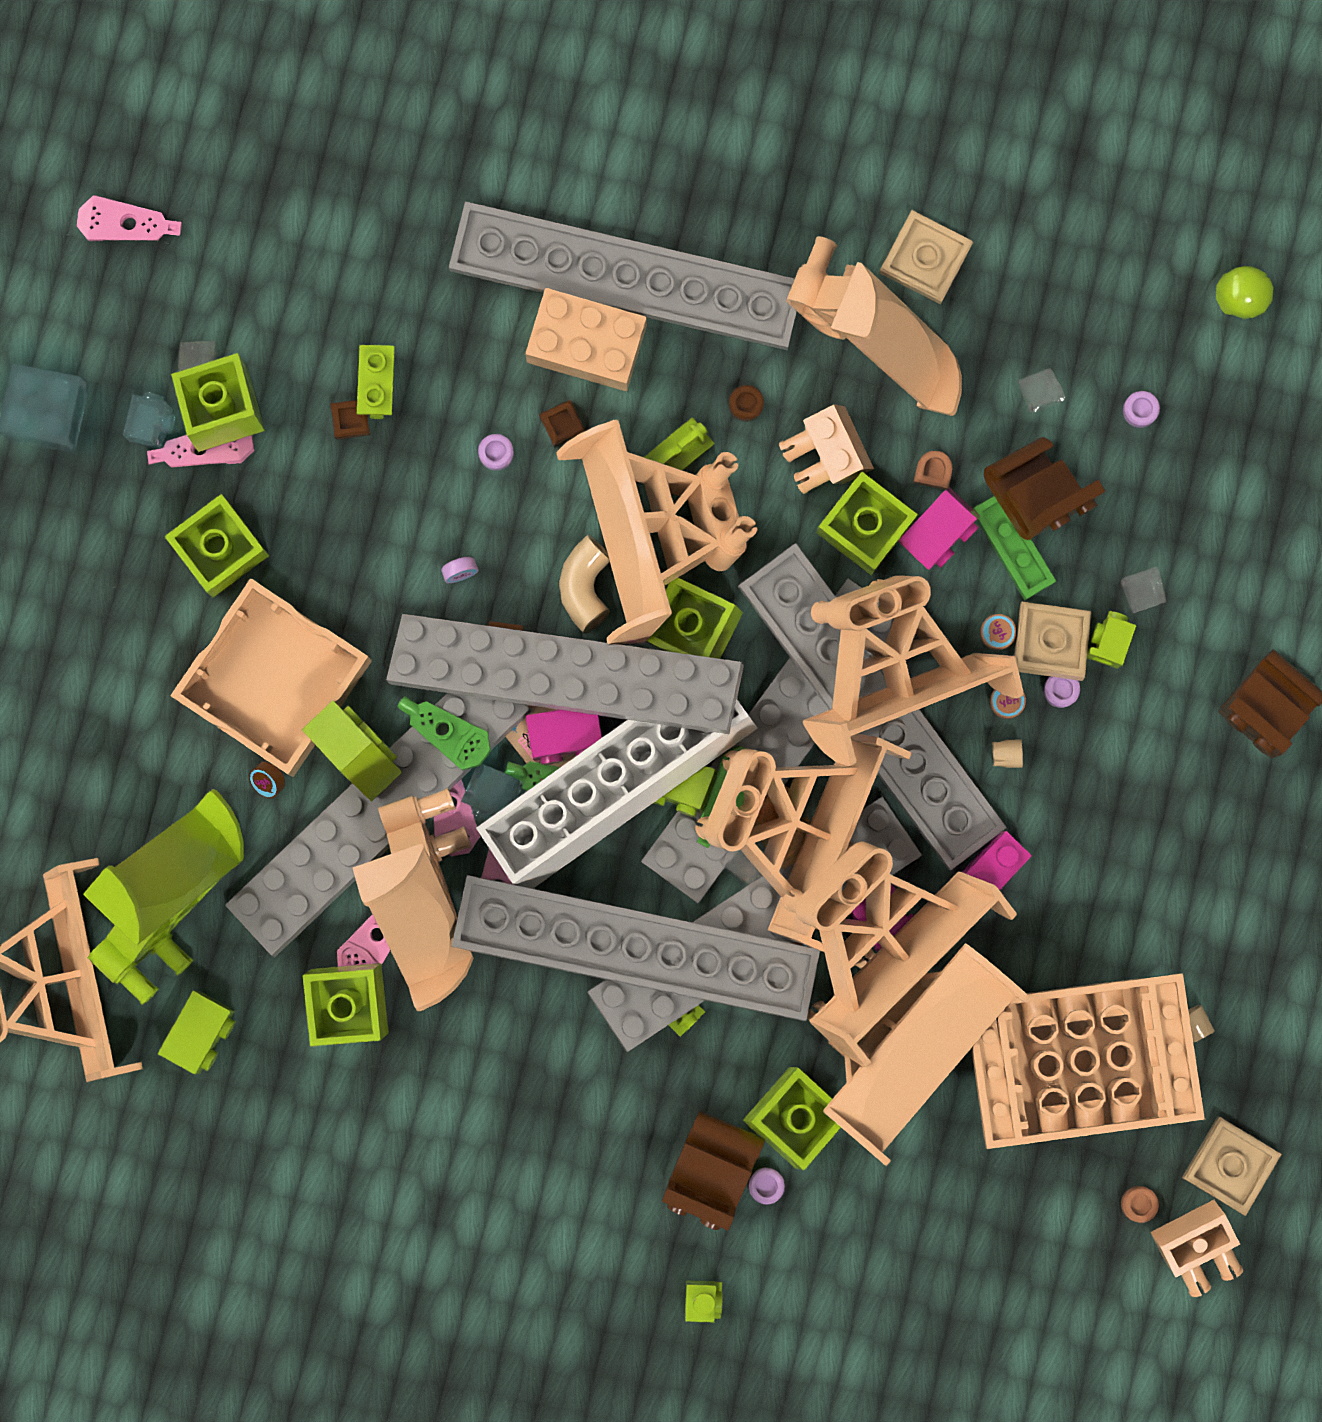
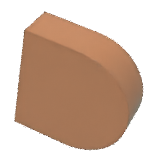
[913,451,952,490]

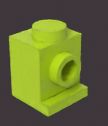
[1087,611,1136,669]
[685,1280,722,1323]

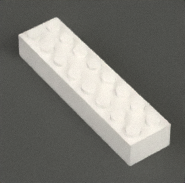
[476,699,758,889]

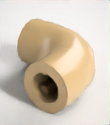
[559,535,610,634]

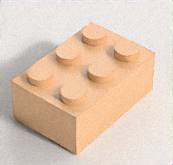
[525,288,647,392]

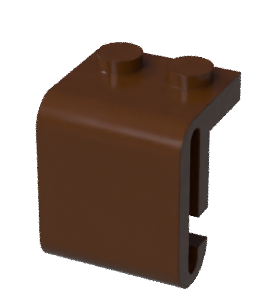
[984,437,1106,540]
[1218,649,1322,759]
[662,1110,765,1230]

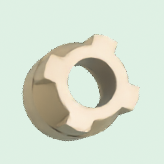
[992,739,1023,768]
[1188,1005,1215,1042]

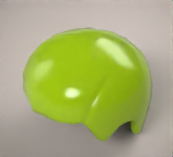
[1216,266,1274,319]

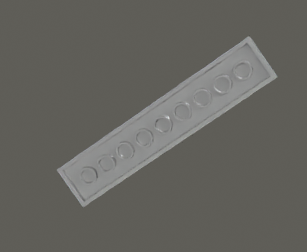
[449,201,797,350]
[738,543,1007,870]
[641,578,894,903]
[386,614,744,735]
[225,693,531,957]
[587,797,922,1052]
[452,875,820,1021]

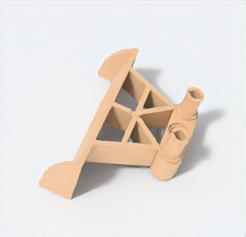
[786,236,962,416]
[556,420,757,645]
[802,576,1024,766]
[695,734,912,952]
[352,788,474,1011]
[783,841,1017,1068]
[0,858,143,1082]
[807,943,1029,1166]

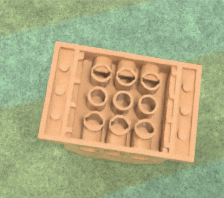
[971,974,1205,1149]

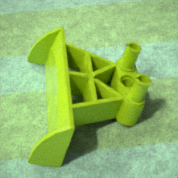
[83,789,244,1005]

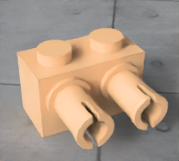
[779,405,874,494]
[1150,1200,1243,1297]

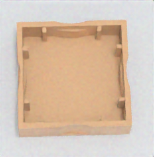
[170,578,372,777]

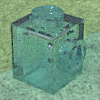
[123,392,175,449]
[461,764,524,820]

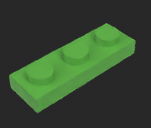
[973,496,1056,601]

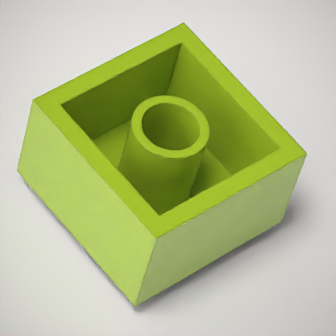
[171,353,265,452]
[816,472,918,576]
[165,494,269,598]
[646,578,743,659]
[302,700,402,802]
[303,963,389,1046]
[743,1067,841,1170]

